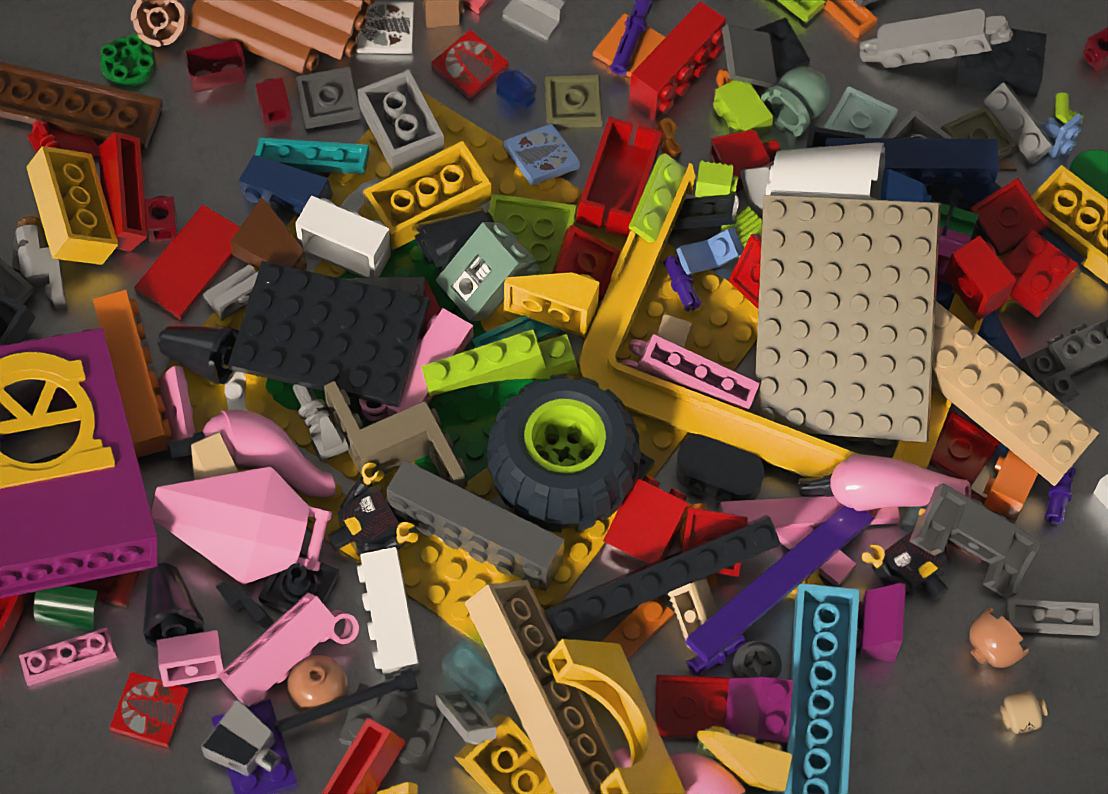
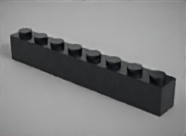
[544,515,782,639]

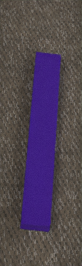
[685,505,874,663]

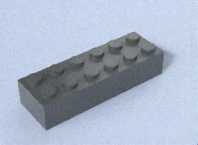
[386,460,564,591]

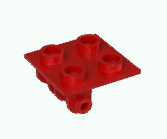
[26,120,99,159]

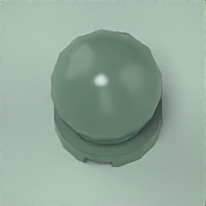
[761,66,831,137]

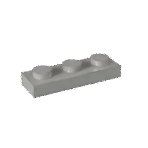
[983,82,1054,164]
[1007,599,1100,636]
[436,690,497,744]

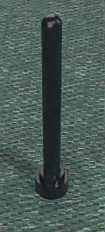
[274,666,418,733]

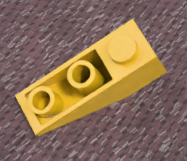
[697,726,793,791]

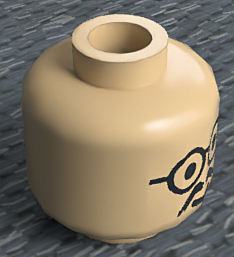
[1000,690,1048,734]

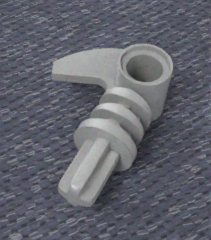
[293,385,349,462]

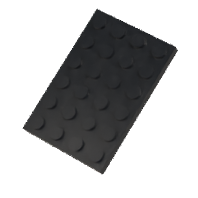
[228,261,430,408]

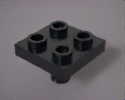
[258,553,340,613]

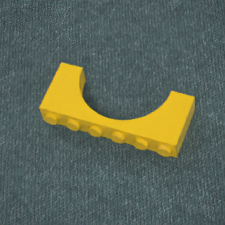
[546,639,686,794]

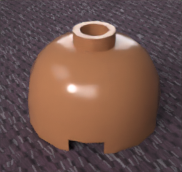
[131,0,188,46]
[969,607,1029,668]
[287,655,348,718]

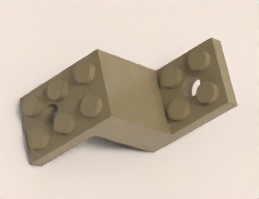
[324,381,468,490]

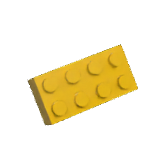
[363,141,491,250]
[27,146,119,265]
[1031,165,1108,284]

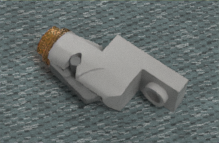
[12,216,67,311]

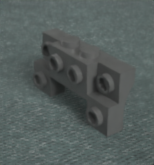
[1017,320,1108,403]
[910,483,1041,598]

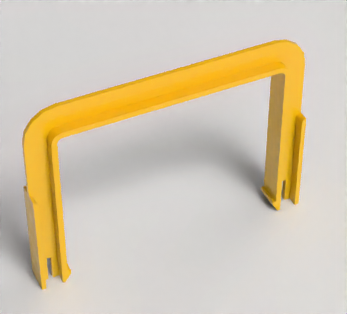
[579,163,983,478]

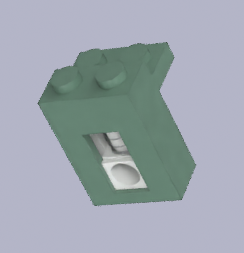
[436,222,542,321]

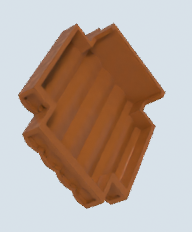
[187,0,375,74]

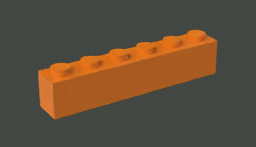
[93,290,172,458]

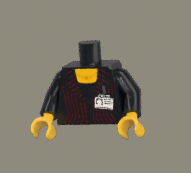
[328,463,418,556]
[862,508,948,600]

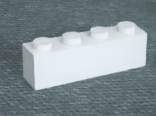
[357,547,421,677]

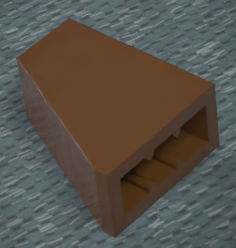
[230,198,307,270]

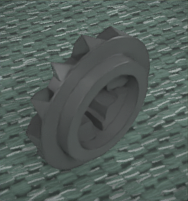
[733,641,782,678]

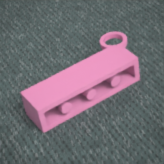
[359,308,474,423]
[621,334,760,411]
[218,593,359,707]

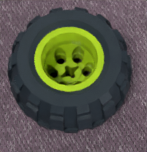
[488,374,641,533]

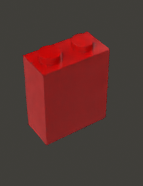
[603,475,692,564]

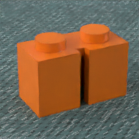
[983,450,1038,521]

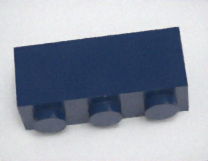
[238,155,333,217]

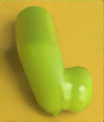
[1055,92,1085,125]

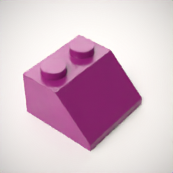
[856,583,905,662]
[725,677,793,746]

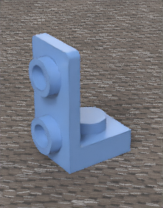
[1040,113,1083,160]
[676,228,743,275]

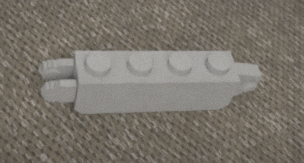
[860,8,1013,68]

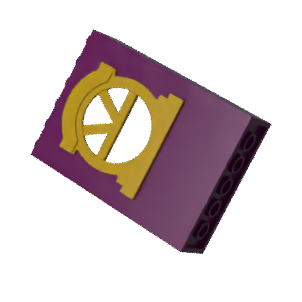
[0,328,157,598]

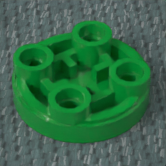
[100,34,156,88]
[1069,149,1108,200]

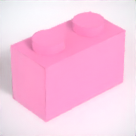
[157,630,224,687]

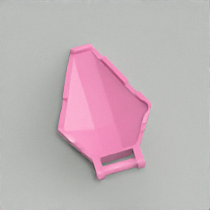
[150,466,333,584]

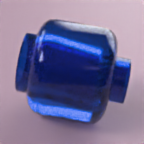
[496,69,537,110]

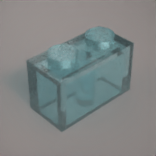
[442,639,507,713]

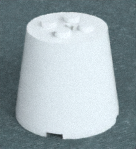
[766,142,885,200]

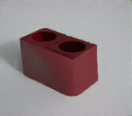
[184,41,246,92]

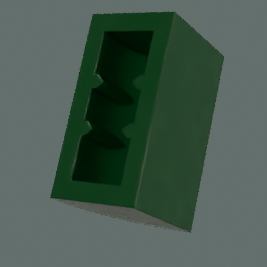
[34,586,102,632]

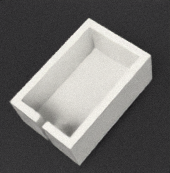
[296,195,391,278]

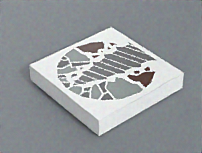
[357,2,414,54]

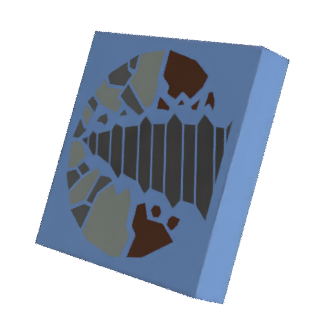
[503,123,581,186]

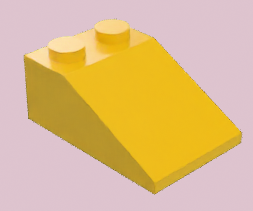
[504,272,600,338]
[454,714,556,794]

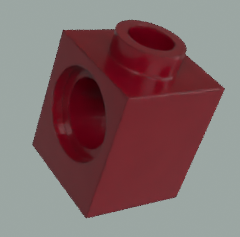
[1083,27,1108,73]
[255,78,292,126]
[145,196,178,243]

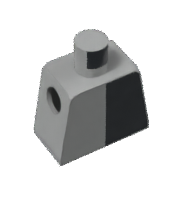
[201,700,281,776]

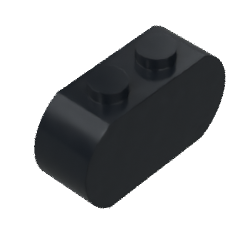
[676,435,764,503]

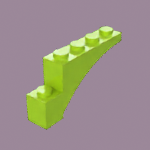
[421,329,580,396]

